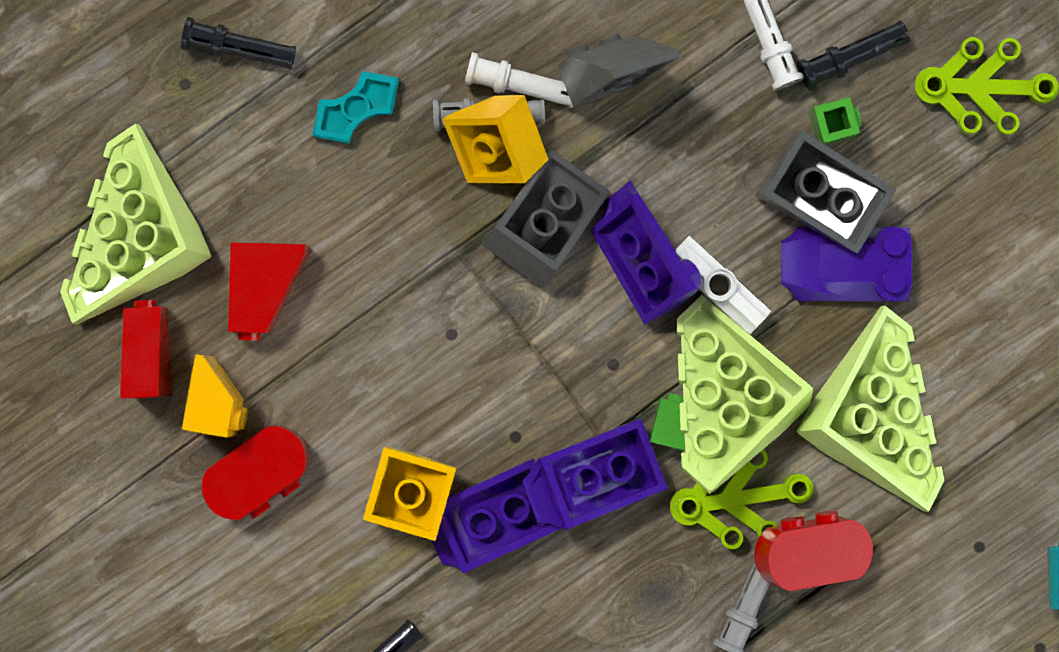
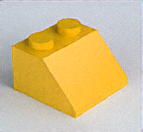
[442,95,549,183]
[182,354,248,438]
[363,446,457,541]

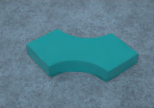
[312,71,400,144]

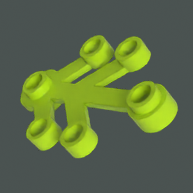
[914,37,1059,136]
[670,449,813,549]

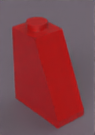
[228,242,309,341]
[120,300,172,399]

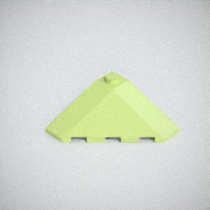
[60,124,212,325]
[677,295,813,494]
[796,306,944,512]

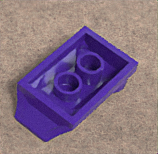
[590,180,701,325]
[781,226,912,302]
[522,419,668,530]
[431,458,561,573]

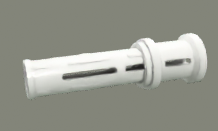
[743,0,805,91]
[464,52,573,108]

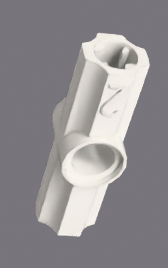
[675,236,771,334]

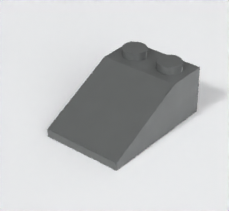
[558,34,680,107]
[755,130,896,254]
[482,149,611,288]

